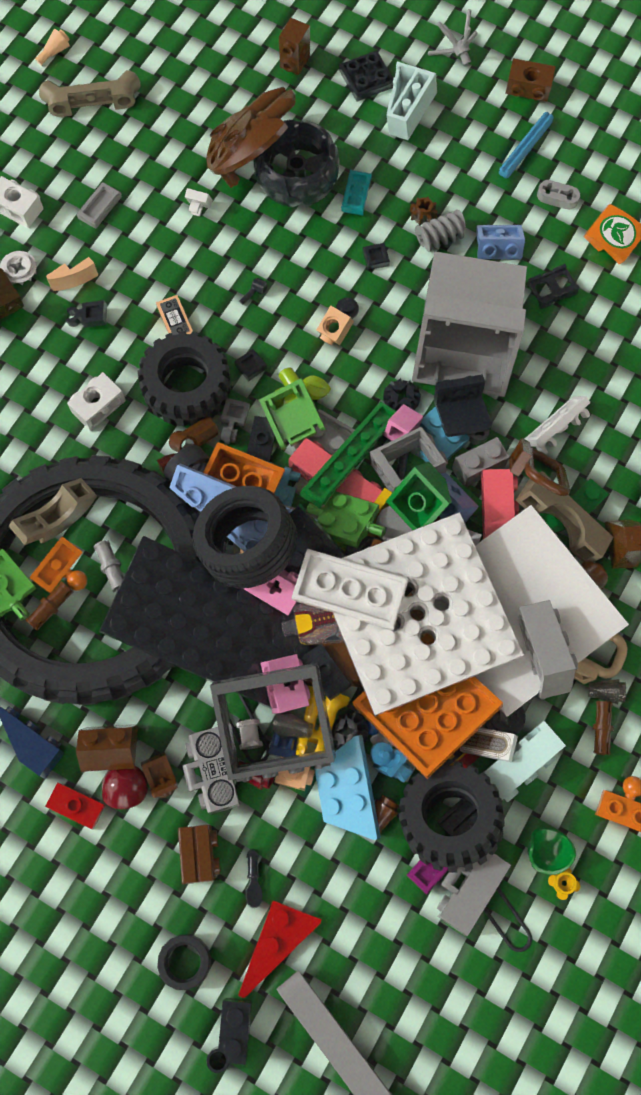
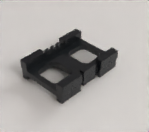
[526,264,580,309]

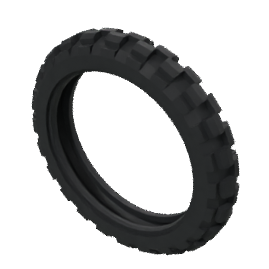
[0,455,202,705]

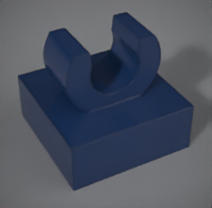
[268,728,299,758]

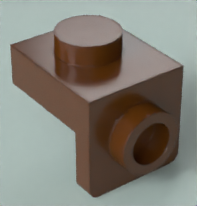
[141,752,178,798]

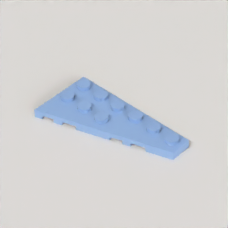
[170,464,318,552]

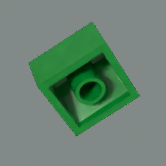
[386,462,452,530]

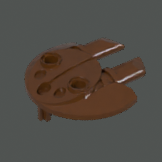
[207,87,296,188]

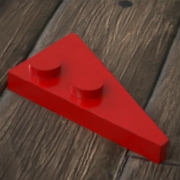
[238,900,322,998]

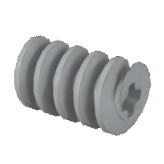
[415,210,466,252]

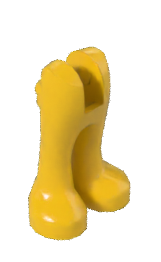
[296,685,350,755]

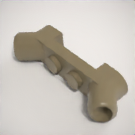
[39,70,140,117]

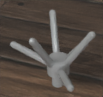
[428,9,477,65]

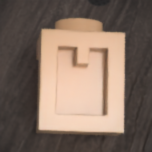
[274,757,315,791]

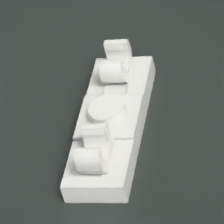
[525,396,590,454]

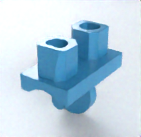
[370,742,414,783]

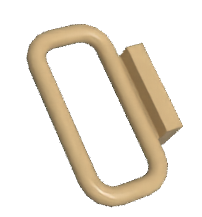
[574,633,628,684]

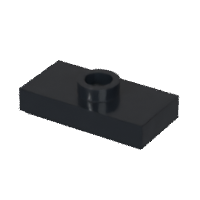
[247,416,275,462]
[300,644,351,701]

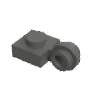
[221,398,250,445]

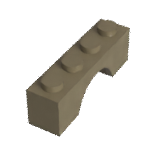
[516,471,613,562]

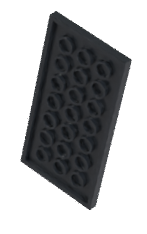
[99,536,320,716]

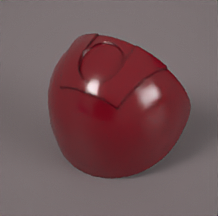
[102,766,148,809]

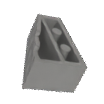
[518,600,578,699]

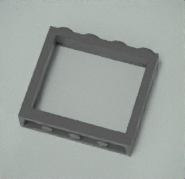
[210,662,336,782]

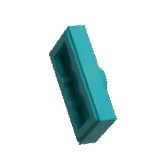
[341,170,372,215]

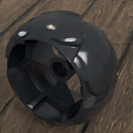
[253,120,339,207]

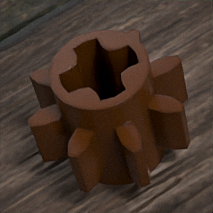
[410,197,438,226]

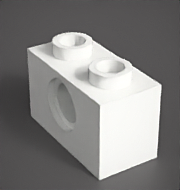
[0,176,44,229]
[67,373,126,431]

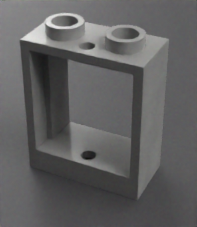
[370,427,448,493]

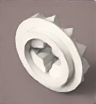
[0,251,37,285]

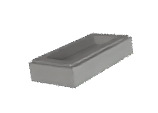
[77,182,122,229]

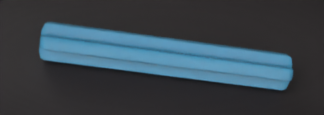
[499,112,554,178]

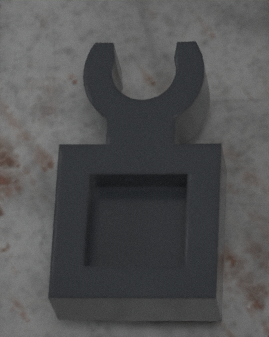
[66,300,107,328]

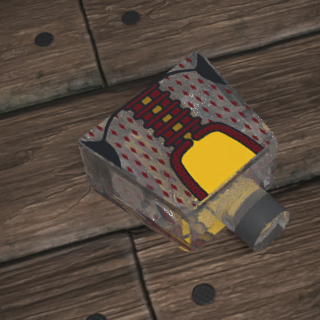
[281,603,345,645]

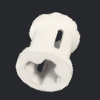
[236,719,263,750]

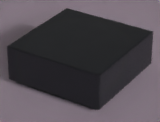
[362,243,390,270]
[234,349,267,382]

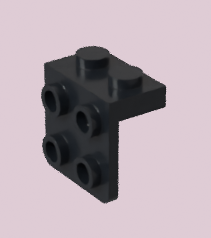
[433,374,492,437]

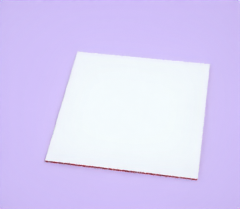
[411,505,629,717]

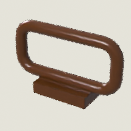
[509,438,570,496]

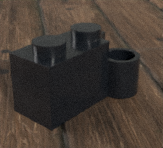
[206,998,252,1073]

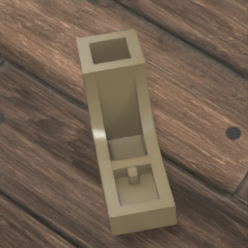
[9,478,97,545]

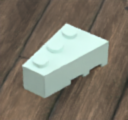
[387,62,437,140]

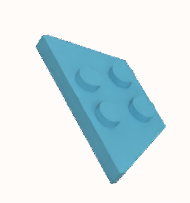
[315,735,381,840]

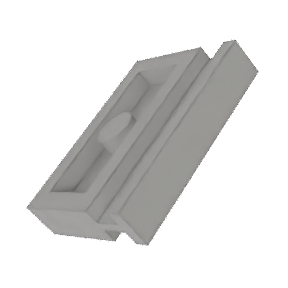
[308,409,355,455]

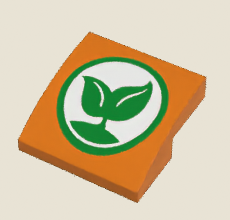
[583,204,641,264]

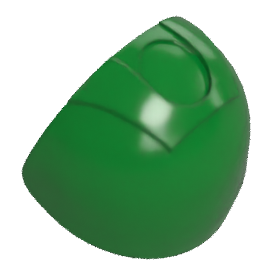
[527,827,576,875]

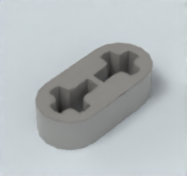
[537,180,580,210]

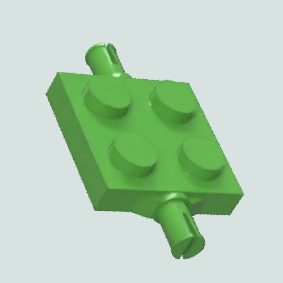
[307,491,386,548]
[0,549,37,621]

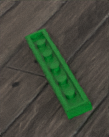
[300,401,396,509]

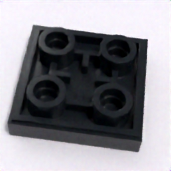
[339,50,394,102]

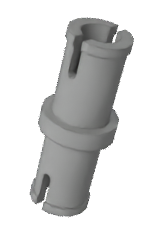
[94,540,124,592]

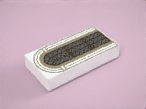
[460,728,518,762]

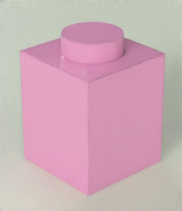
[384,404,423,441]

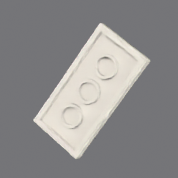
[291,549,409,630]

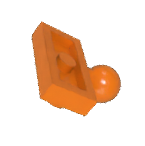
[29,537,87,593]
[595,776,641,832]

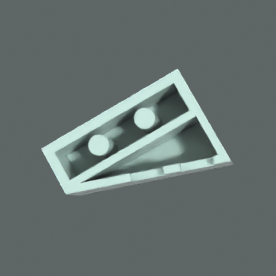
[483,721,566,802]

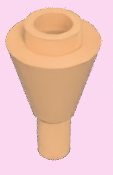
[35,29,70,66]

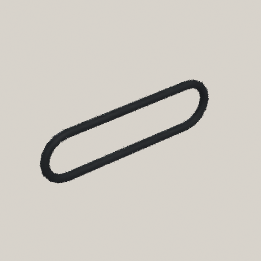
[230,694,270,763]
[465,876,532,952]

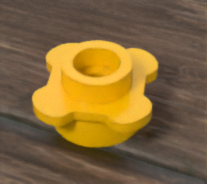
[548,868,580,900]

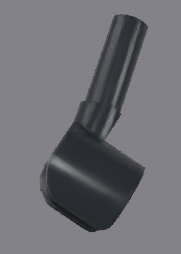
[239,278,268,305]

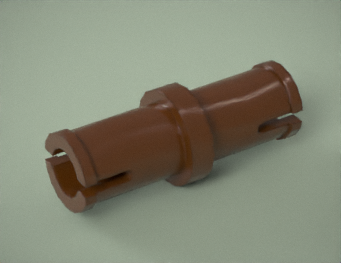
[25,581,74,631]
[592,701,614,755]

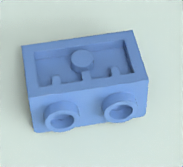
[476,225,525,259]

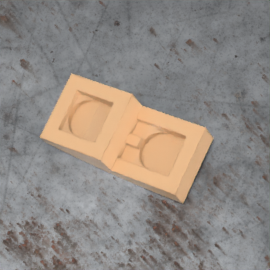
[46,257,98,291]

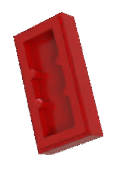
[45,782,106,830]

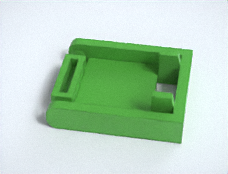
[259,378,326,451]

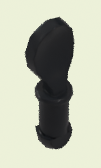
[245,849,263,909]

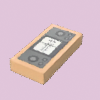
[156,295,193,335]

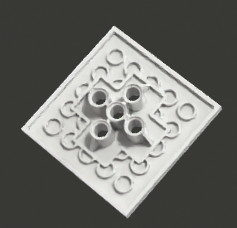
[333,512,524,716]

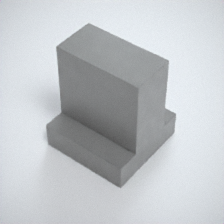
[412,251,527,397]

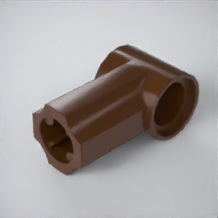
[169,416,219,452]

